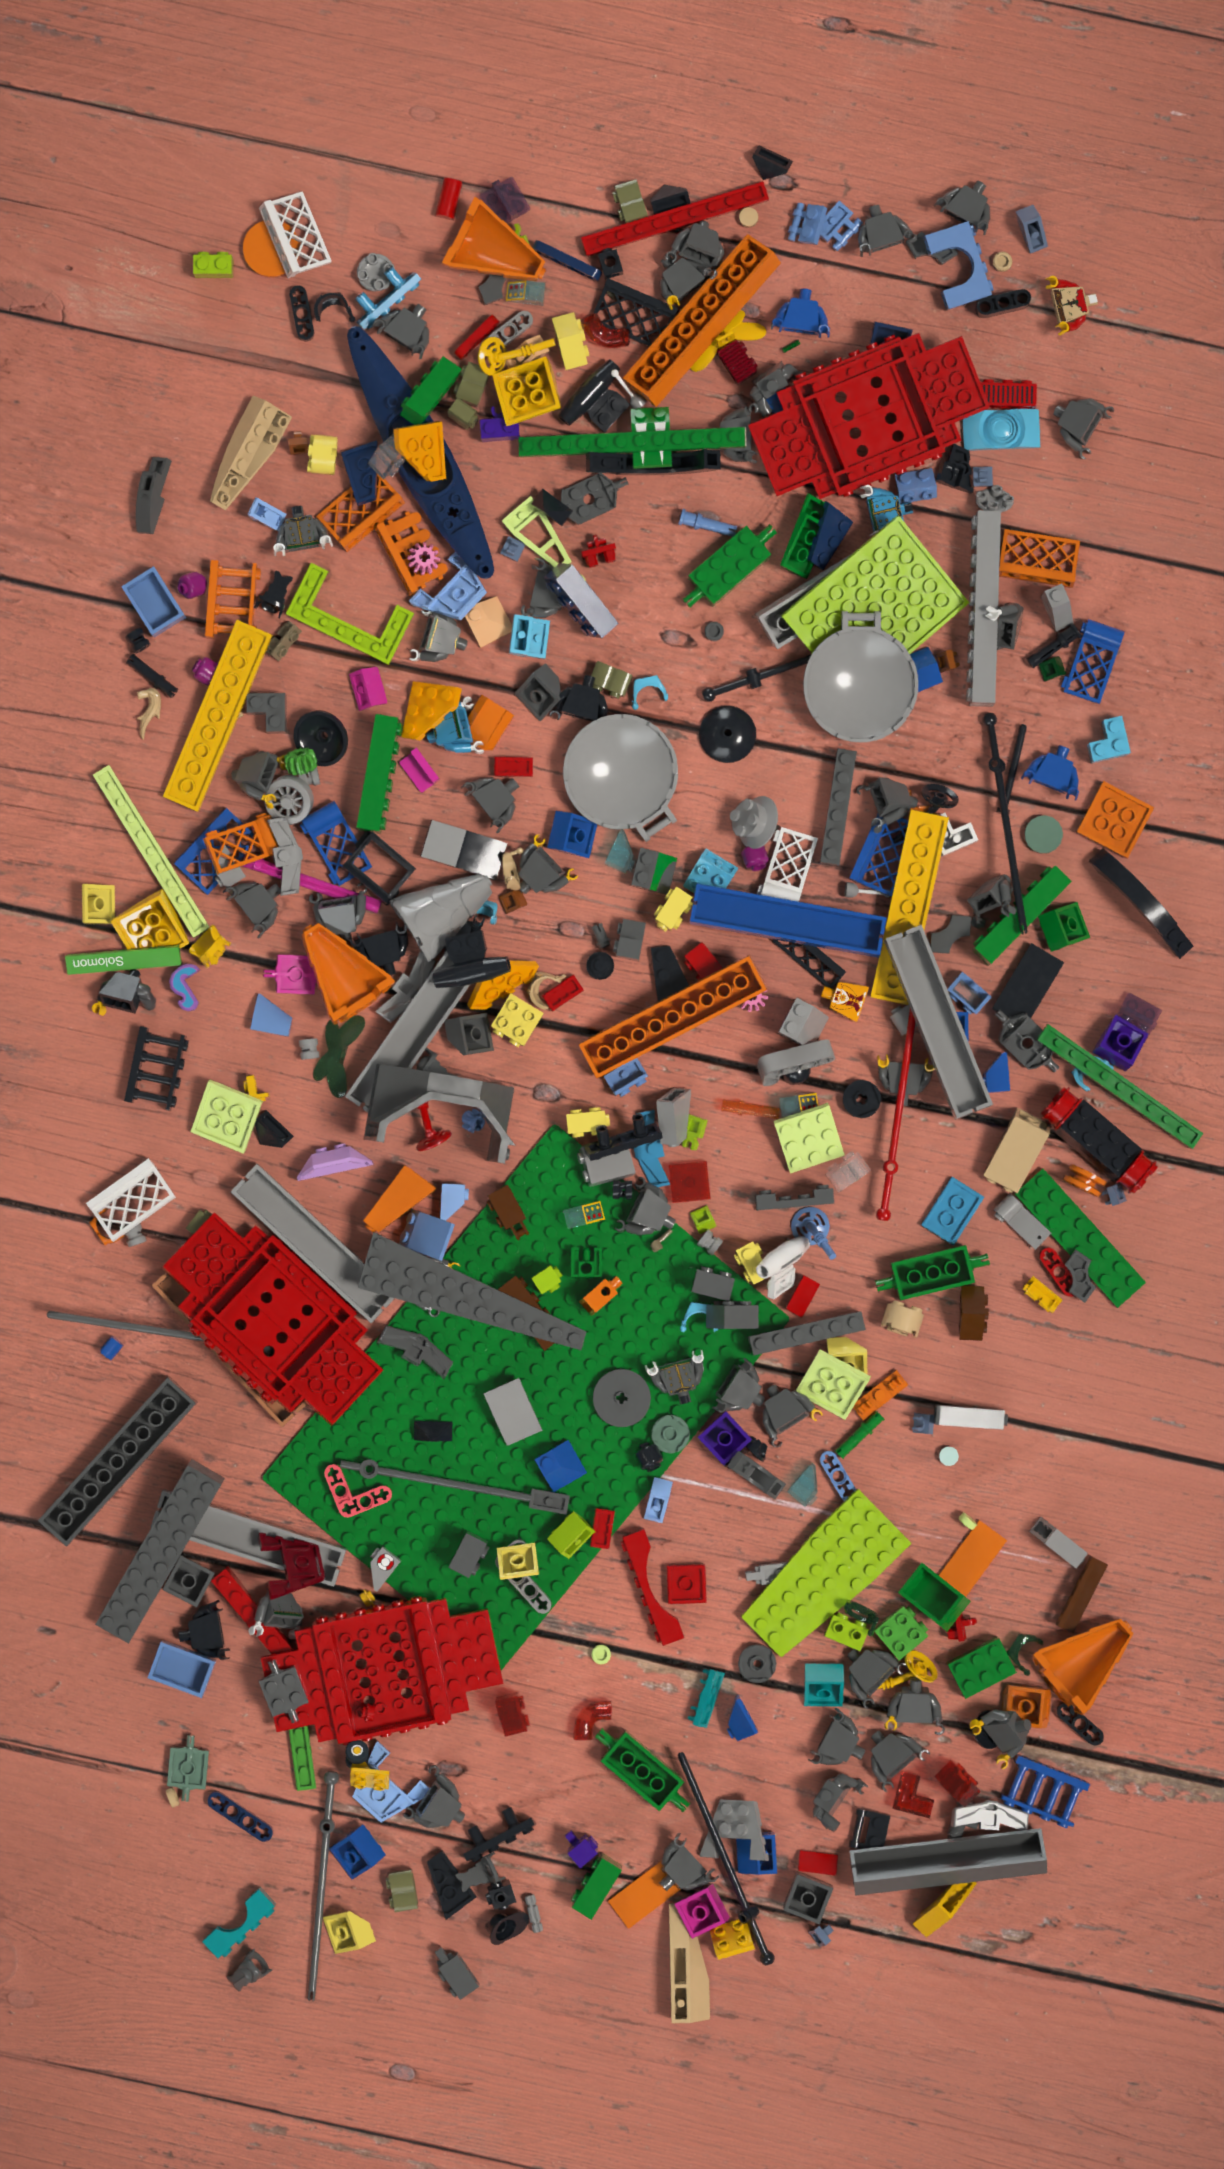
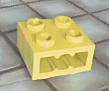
[654,887,693,932]
[491,993,544,1048]
[566,1107,610,1138]
[734,1241,764,1285]

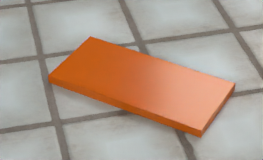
[939,1520,1007,1597]
[608,1860,681,1929]

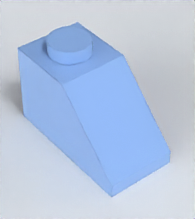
[440,1184,469,1221]
[644,1477,673,1523]

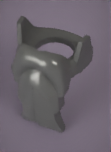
[416,1048,458,1077]
[455,1852,506,1892]
[227,1949,272,1992]

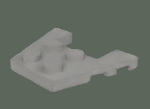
[700,1799,769,1861]

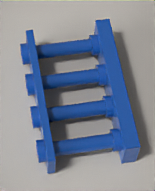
[1000,1754,1090,1828]

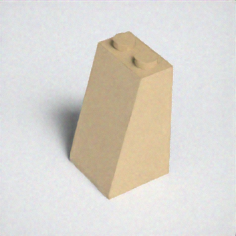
[983,1107,1051,1193]

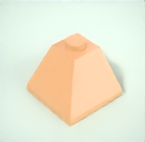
[465,596,512,648]

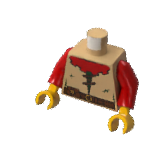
[1045,276,1098,336]

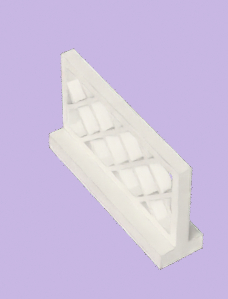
[259,191,332,278]
[86,1158,176,1242]

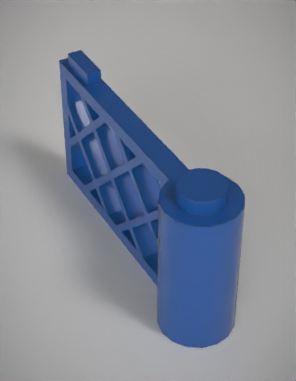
[1061,619,1125,704]
[300,801,372,886]

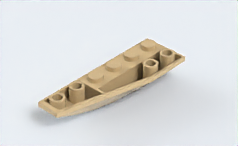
[210,396,292,510]
[669,1903,710,2023]

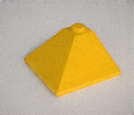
[492,356,561,426]
[111,889,189,949]

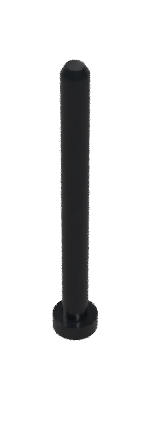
[996,724,1027,814]

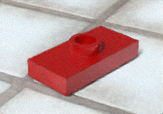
[494,757,533,777]
[542,974,584,1012]
[590,1508,615,1549]

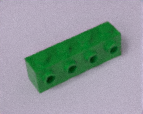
[400,356,462,425]

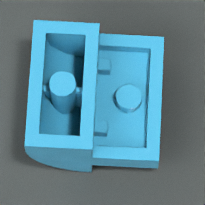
[509,614,550,659]

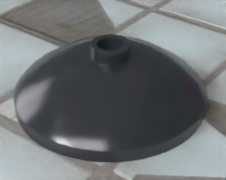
[699,706,756,763]
[294,710,348,766]

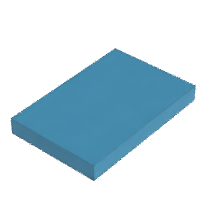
[921,1177,984,1246]

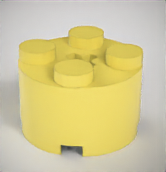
[307,435,338,475]

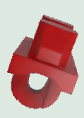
[947,1612,977,1642]

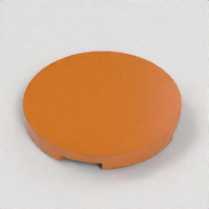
[243,221,300,278]

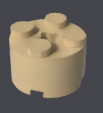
[881,1301,924,1338]

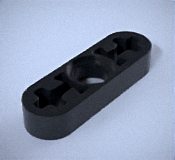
[289,285,315,342]
[1056,1702,1104,1746]

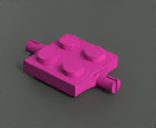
[263,955,316,995]

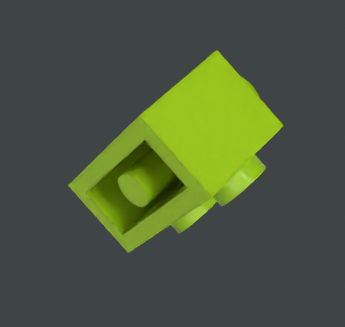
[193,252,233,278]
[531,1265,563,1294]
[547,1511,595,1559]
[824,1612,869,1651]

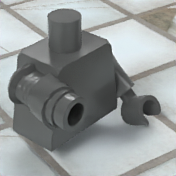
[750,361,803,417]
[813,1774,868,1832]

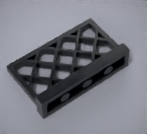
[590,278,679,346]

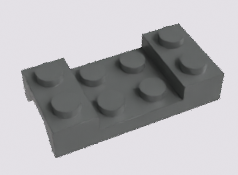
[755,1185,834,1211]

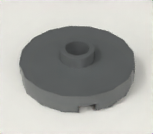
[738,1644,777,1683]

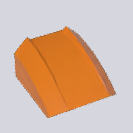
[468,695,514,750]
[1001,1685,1052,1729]

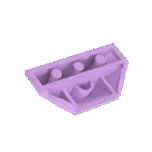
[297,1143,374,1181]

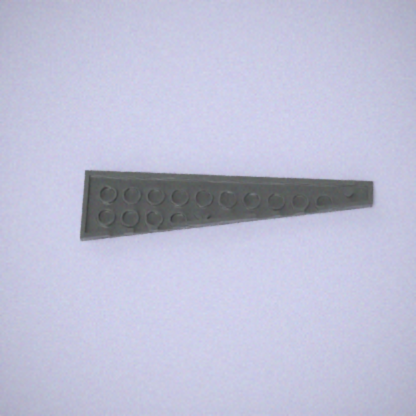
[358,1232,586,1350]

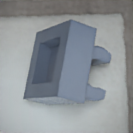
[973,467,993,487]
[500,536,526,562]
[1102,1183,1127,1206]
[912,1413,934,1434]
[808,1925,834,1947]

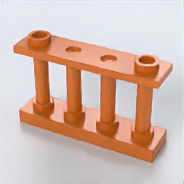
[205,560,261,639]

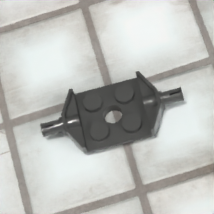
[561,473,629,525]
[994,1009,1059,1072]

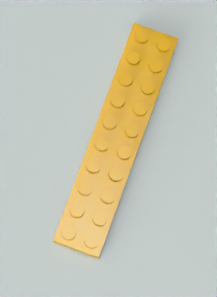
[163,620,273,812]
[871,809,949,1005]

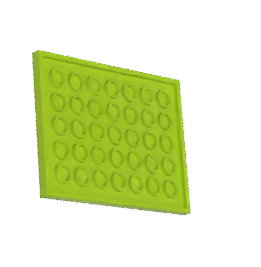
[781,515,969,654]

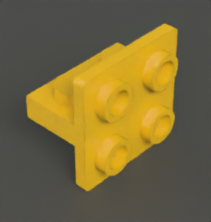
[710,1919,755,1960]

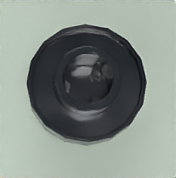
[586,952,614,980]

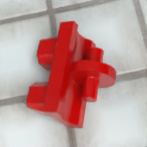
[581,535,616,568]

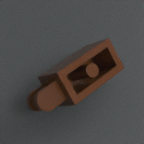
[486,1185,529,1240]

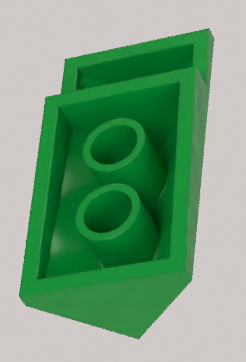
[780,493,825,579]

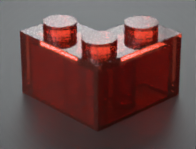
[495,1692,530,1737]
[934,1760,981,1807]

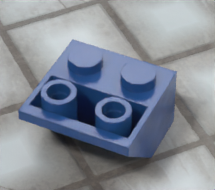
[736,1832,777,1875]

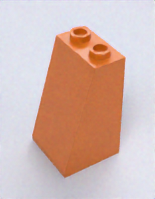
[363,1165,437,1232]

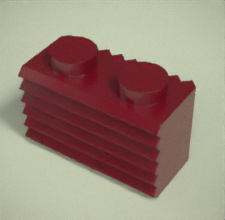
[717,339,758,386]

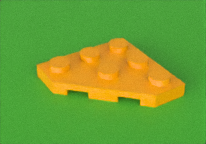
[394,421,446,482]
[401,681,462,741]
[467,960,539,1010]

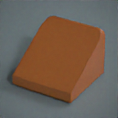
[499,889,527,914]

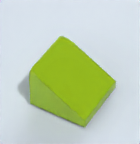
[690,1205,716,1234]

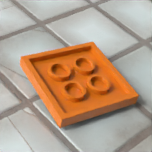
[1077,781,1155,859]

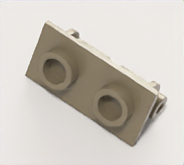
[266,621,302,661]

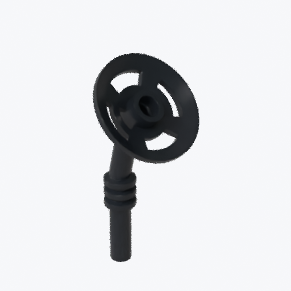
[892,784,959,844]

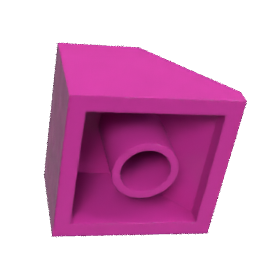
[675,1883,730,1939]

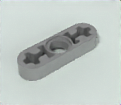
[486,311,533,351]

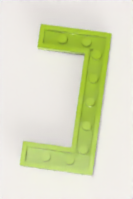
[286,563,414,665]

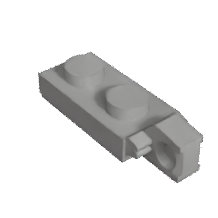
[745,1562,788,1585]

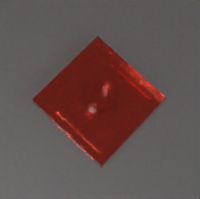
[669,1161,711,1203]

